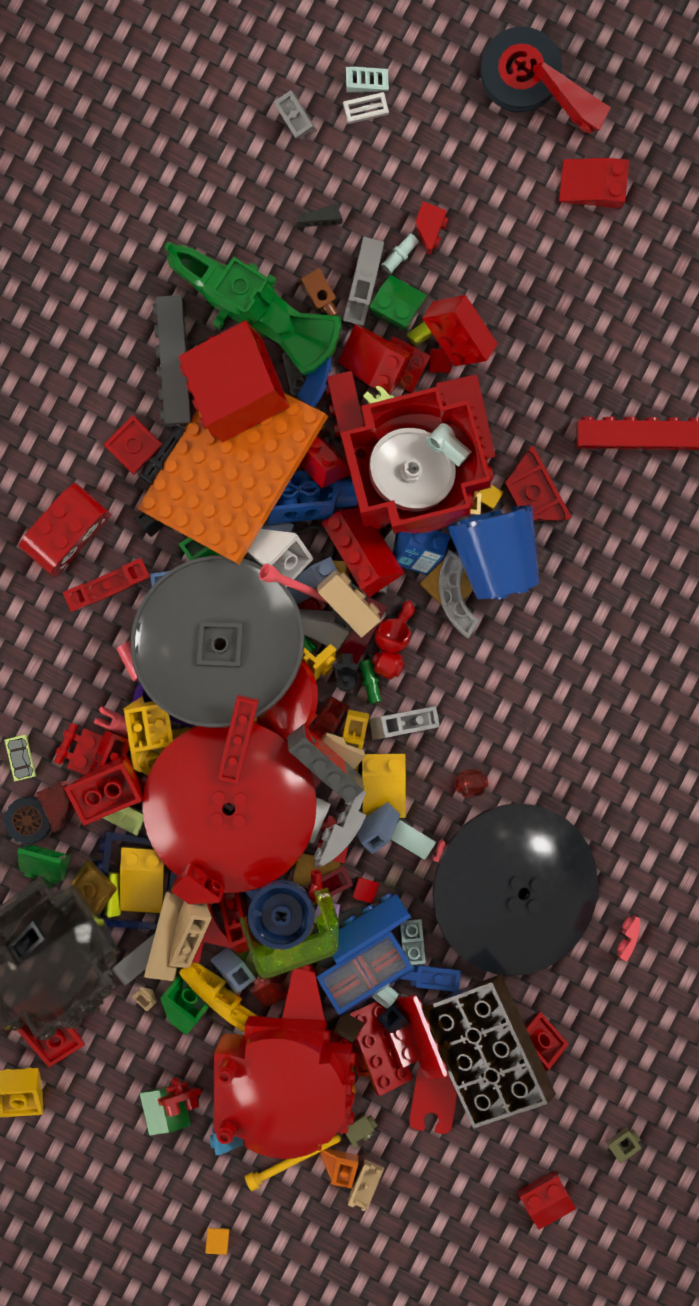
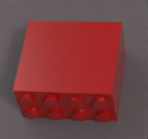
[178,320,290,443]

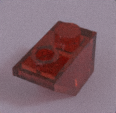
[311,696,350,739]
[250,971,287,1008]

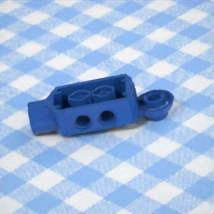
[266,470,357,524]

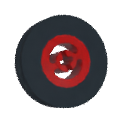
[480,27,562,112]

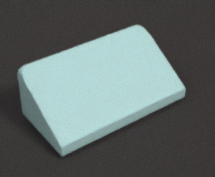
[391,819,436,860]

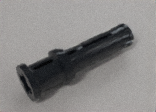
[137,425,185,485]

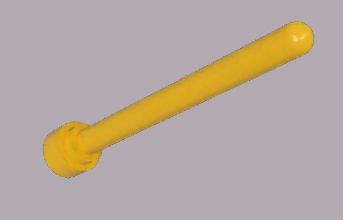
[244,1134,341,1191]

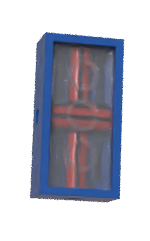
[316,931,415,1016]

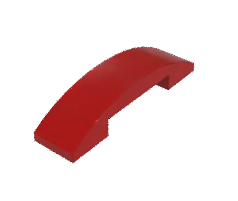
[63,558,150,612]

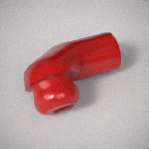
[307,869,323,903]

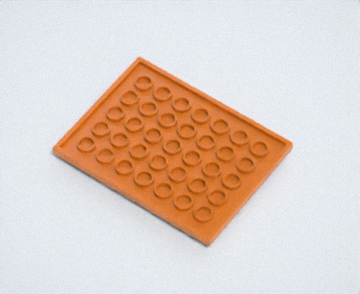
[137,394,328,565]

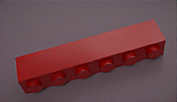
[576,416,699,450]

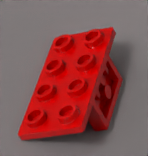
[436,375,495,459]
[384,995,448,1080]
[349,1001,413,1096]

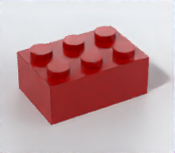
[422,295,498,366]

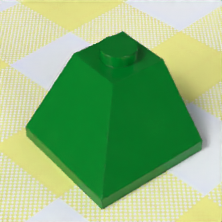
[160,974,209,1035]

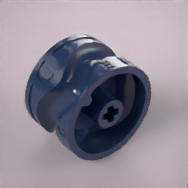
[248,879,315,950]

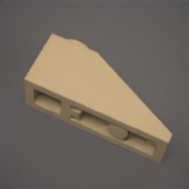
[168,901,212,968]

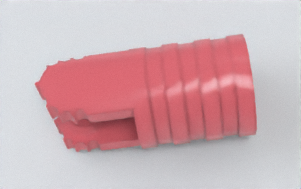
[116,641,138,681]
[94,706,128,738]

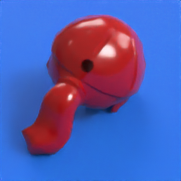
[375,600,415,653]

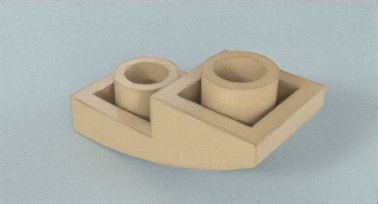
[321,733,365,769]

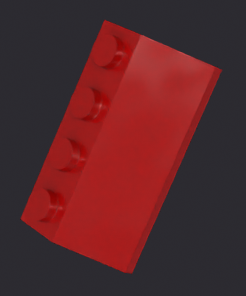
[322,507,405,597]

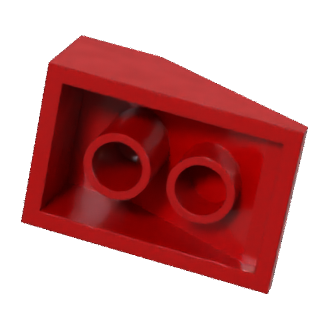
[559,158,629,209]
[338,324,412,395]
[64,755,144,826]
[11,988,85,1068]

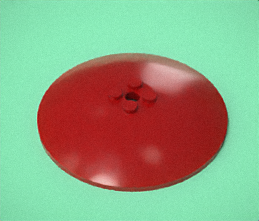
[143,723,316,893]

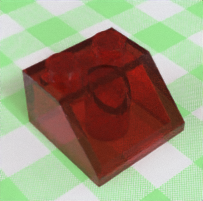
[36,781,73,832]

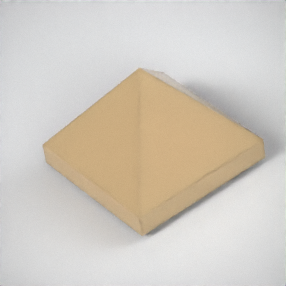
[132,987,157,1011]

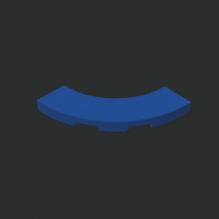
[297,357,331,408]

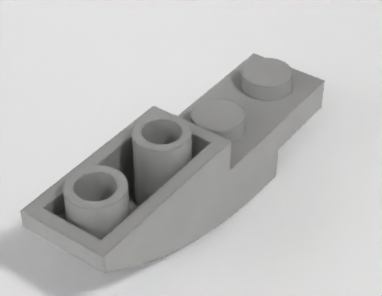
[343,237,384,326]
[314,791,366,868]

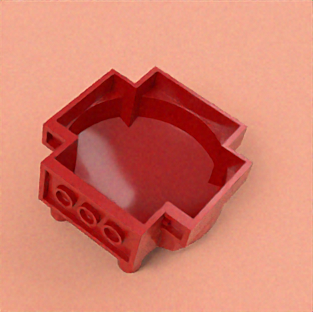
[340,387,494,534]
[214,1016,356,1159]

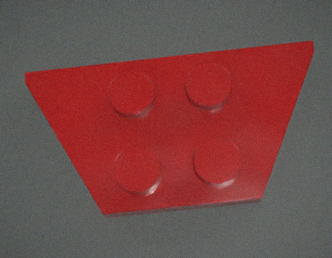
[505,446,572,521]

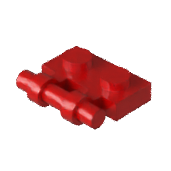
[54,723,103,775]

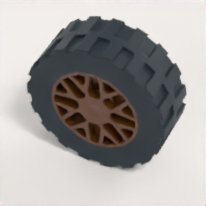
[4,796,53,844]

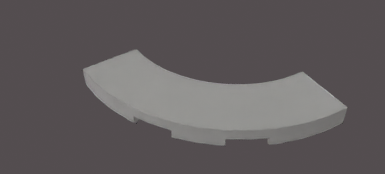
[439,550,480,638]

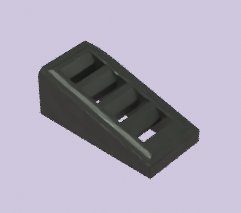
[297,203,342,227]

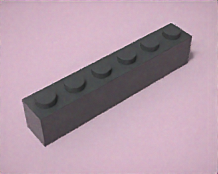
[153,295,192,427]

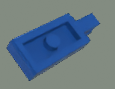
[401,965,461,992]

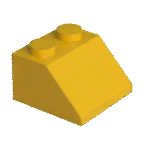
[0,1068,43,1118]

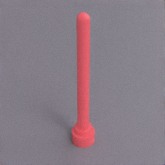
[259,563,329,604]

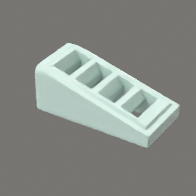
[346,67,389,92]

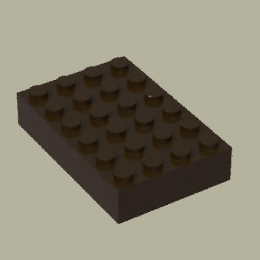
[422,974,556,1129]

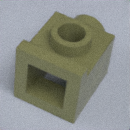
[345,1112,378,1148]
[605,1127,642,1163]

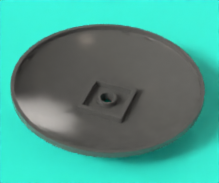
[131,555,304,728]

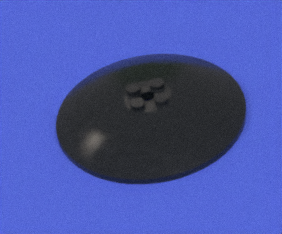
[433,803,598,976]

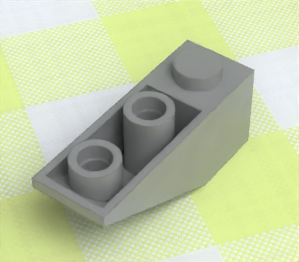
[299,609,351,651]

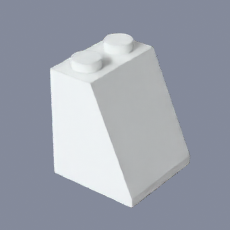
[245,529,314,587]

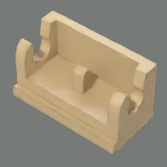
[348,1159,384,1211]

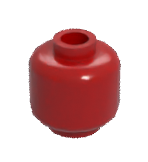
[372,651,405,680]

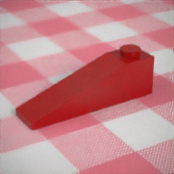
[533,62,611,133]

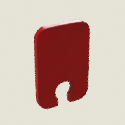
[410,1067,457,1134]

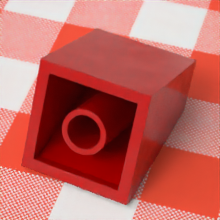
[282,960,326,1022]

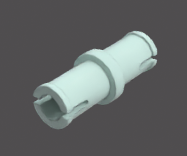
[381,233,419,274]

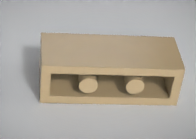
[317,569,381,638]

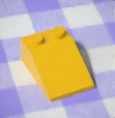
[362,754,406,818]
[120,846,166,913]

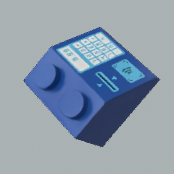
[393,530,450,575]

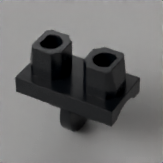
[335,654,357,692]

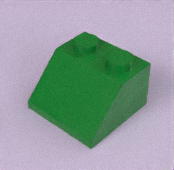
[369,275,427,332]

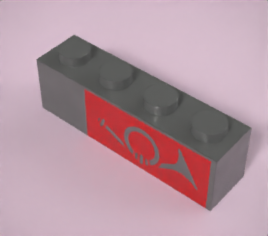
[287,724,364,803]

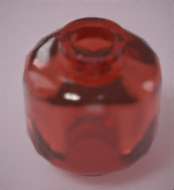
[455,768,488,798]

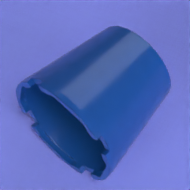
[448,505,539,600]

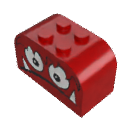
[19,483,112,578]

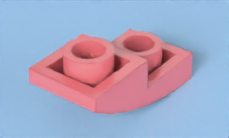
[617,914,640,962]

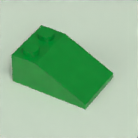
[17,844,71,884]

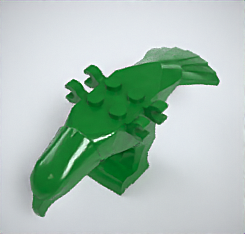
[164,242,342,376]

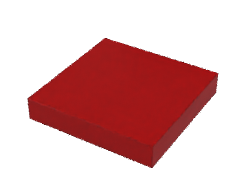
[103,415,163,475]

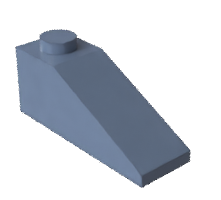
[286,557,338,604]

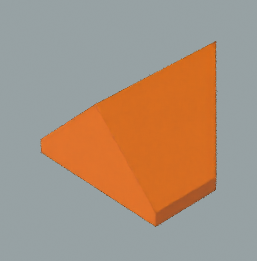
[319,1148,358,1189]

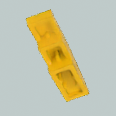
[179,962,258,1033]

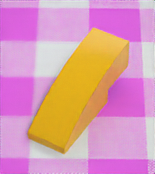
[343,710,369,772]

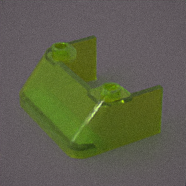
[239,888,339,978]

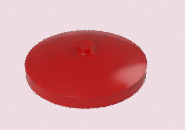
[257,660,318,741]

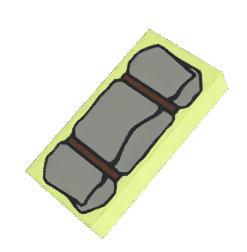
[5,735,36,781]

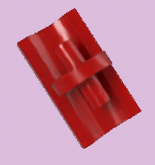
[157,1077,202,1117]

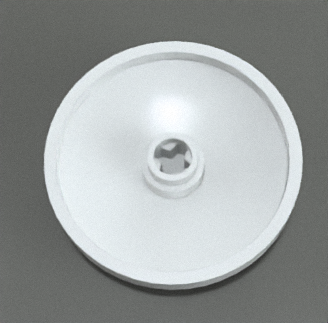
[369,428,456,512]

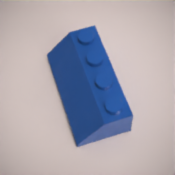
[323,892,411,964]

